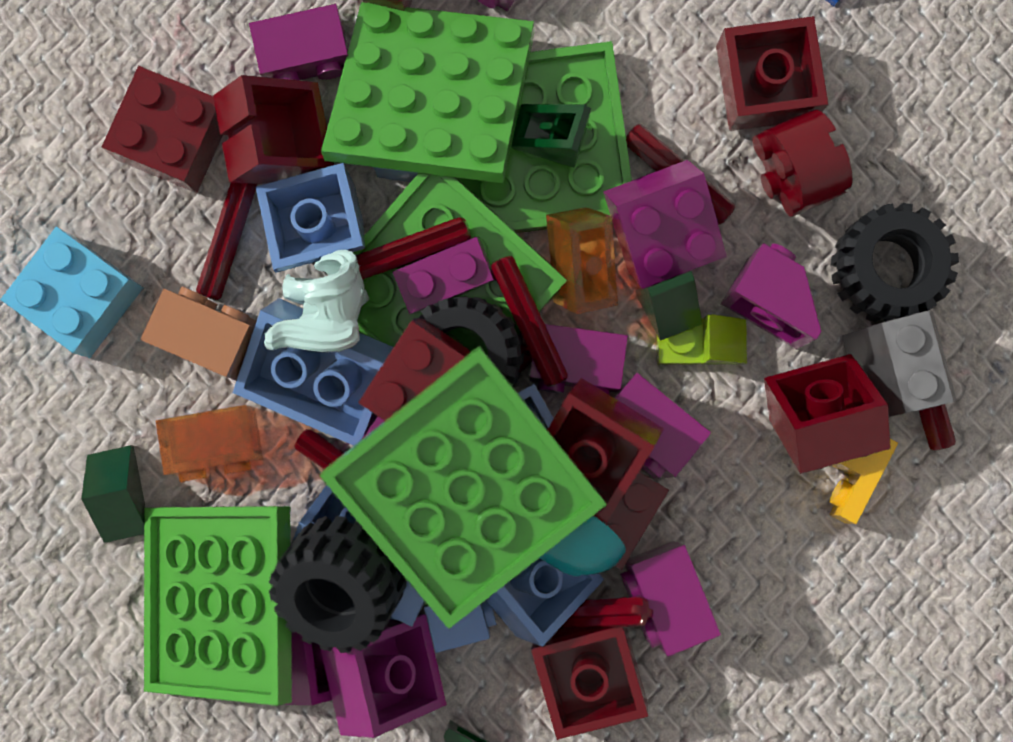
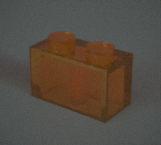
[546,207,618,314]
[156,405,263,483]

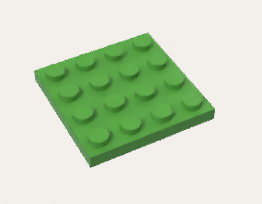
[321,2,535,183]
[456,41,632,233]
[353,173,569,356]
[320,346,606,629]
[144,506,292,706]

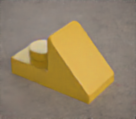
[829,439,898,524]

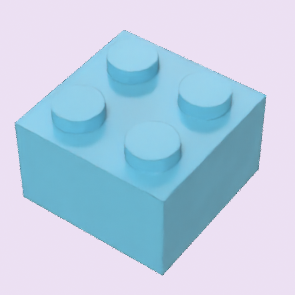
[0,226,144,358]

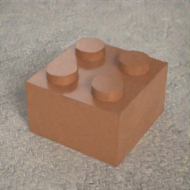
[140,286,257,381]

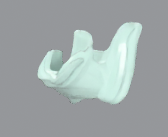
[264,250,369,352]

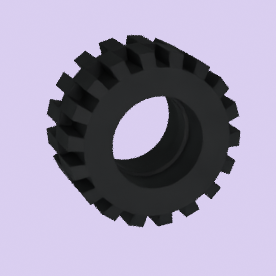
[831,203,959,322]
[413,296,524,386]
[269,516,407,653]

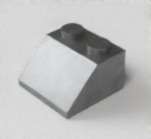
[842,311,957,417]

